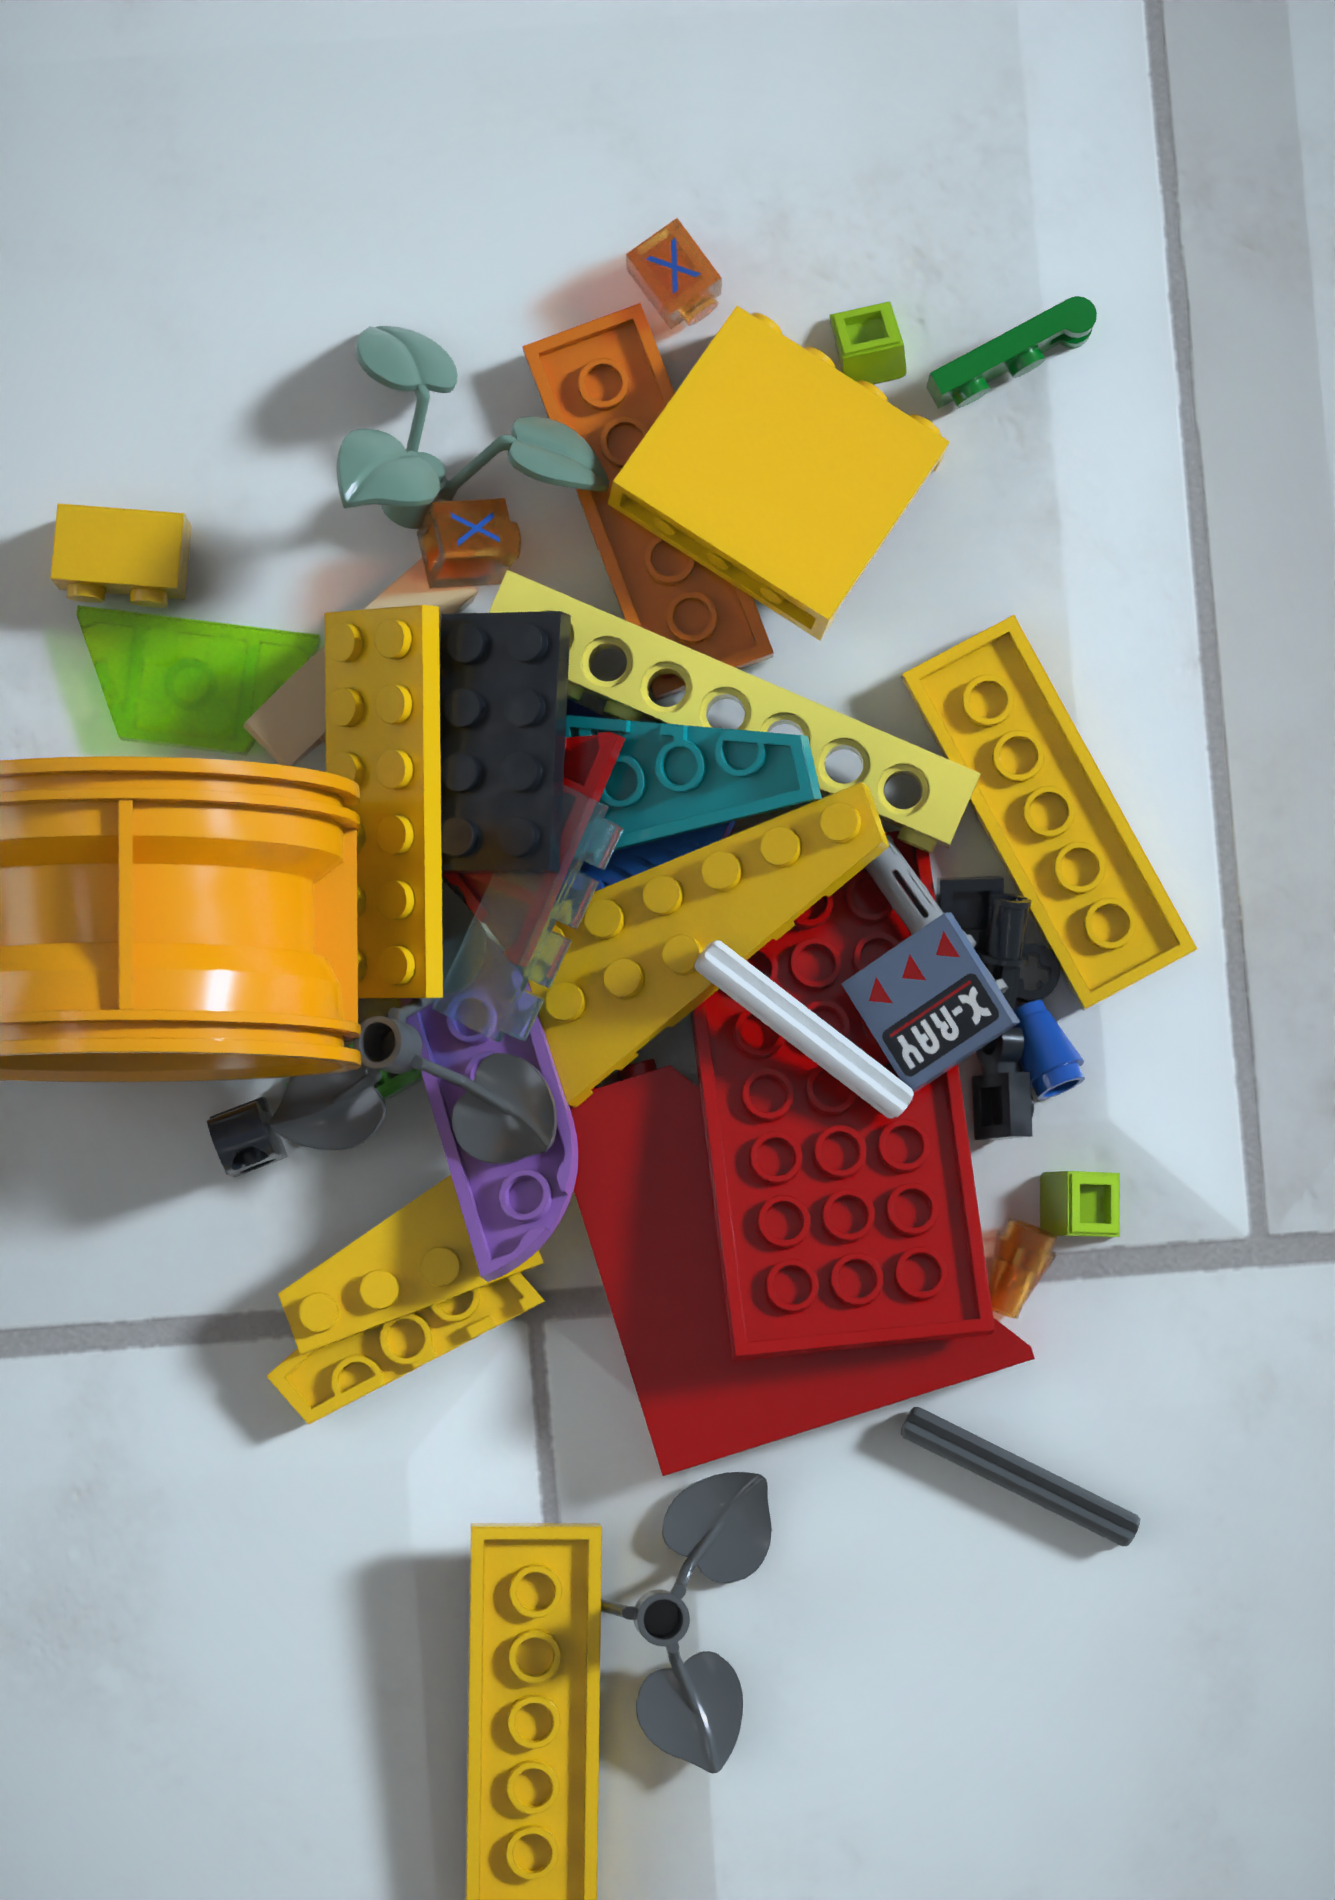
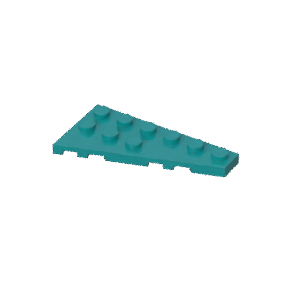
[456,715,822,888]

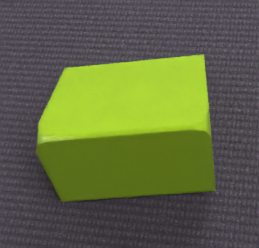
[829,301,907,384]
[1040,1171,1120,1237]

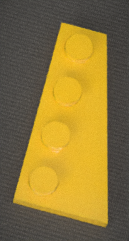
[278,1175,544,1355]
[266,1273,545,1425]

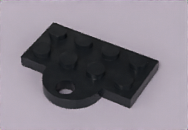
[440,611,571,874]

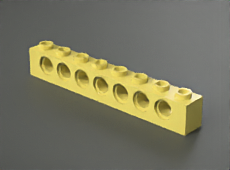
[488,570,981,853]

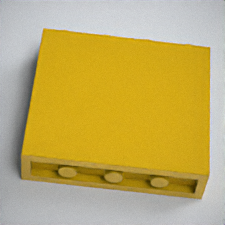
[608,306,950,641]

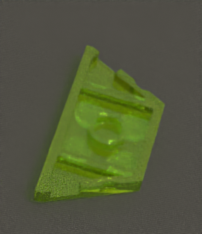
[76,605,321,756]

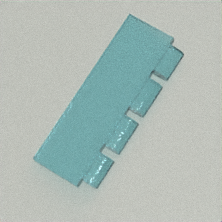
[432,784,624,1042]

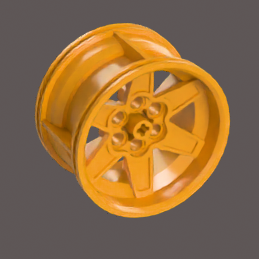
[0,756,361,1082]

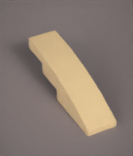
[243,548,478,766]

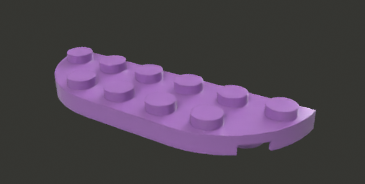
[400,936,578,1282]

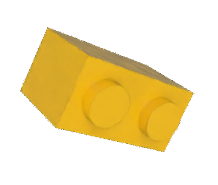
[50,503,192,608]

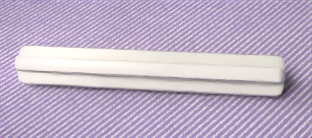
[694,940,914,1118]

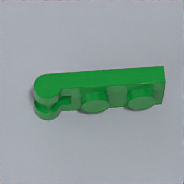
[926,296,1097,409]

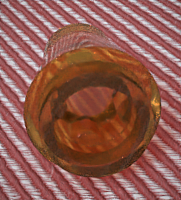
[989,1218,1057,1319]

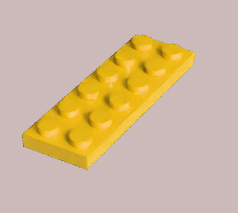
[324,605,443,998]
[901,615,1198,1011]
[465,1523,602,1900]

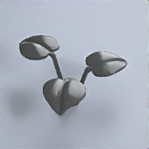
[269,880,557,1164]
[601,1472,772,1773]

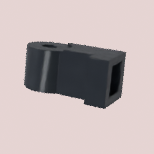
[207,1096,288,1178]

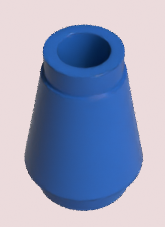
[1012,1000,1085,1100]

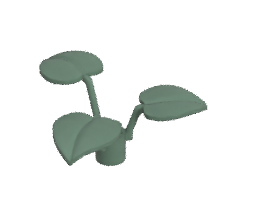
[336,326,609,529]

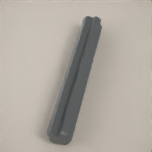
[901,1407,1141,1546]

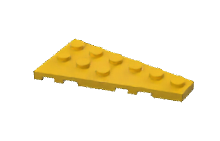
[524,782,889,1108]

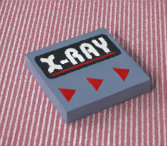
[841,912,1020,1092]

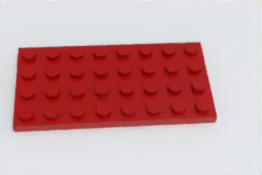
[690,831,995,1361]

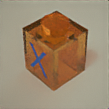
[626,218,722,329]
[417,498,521,589]

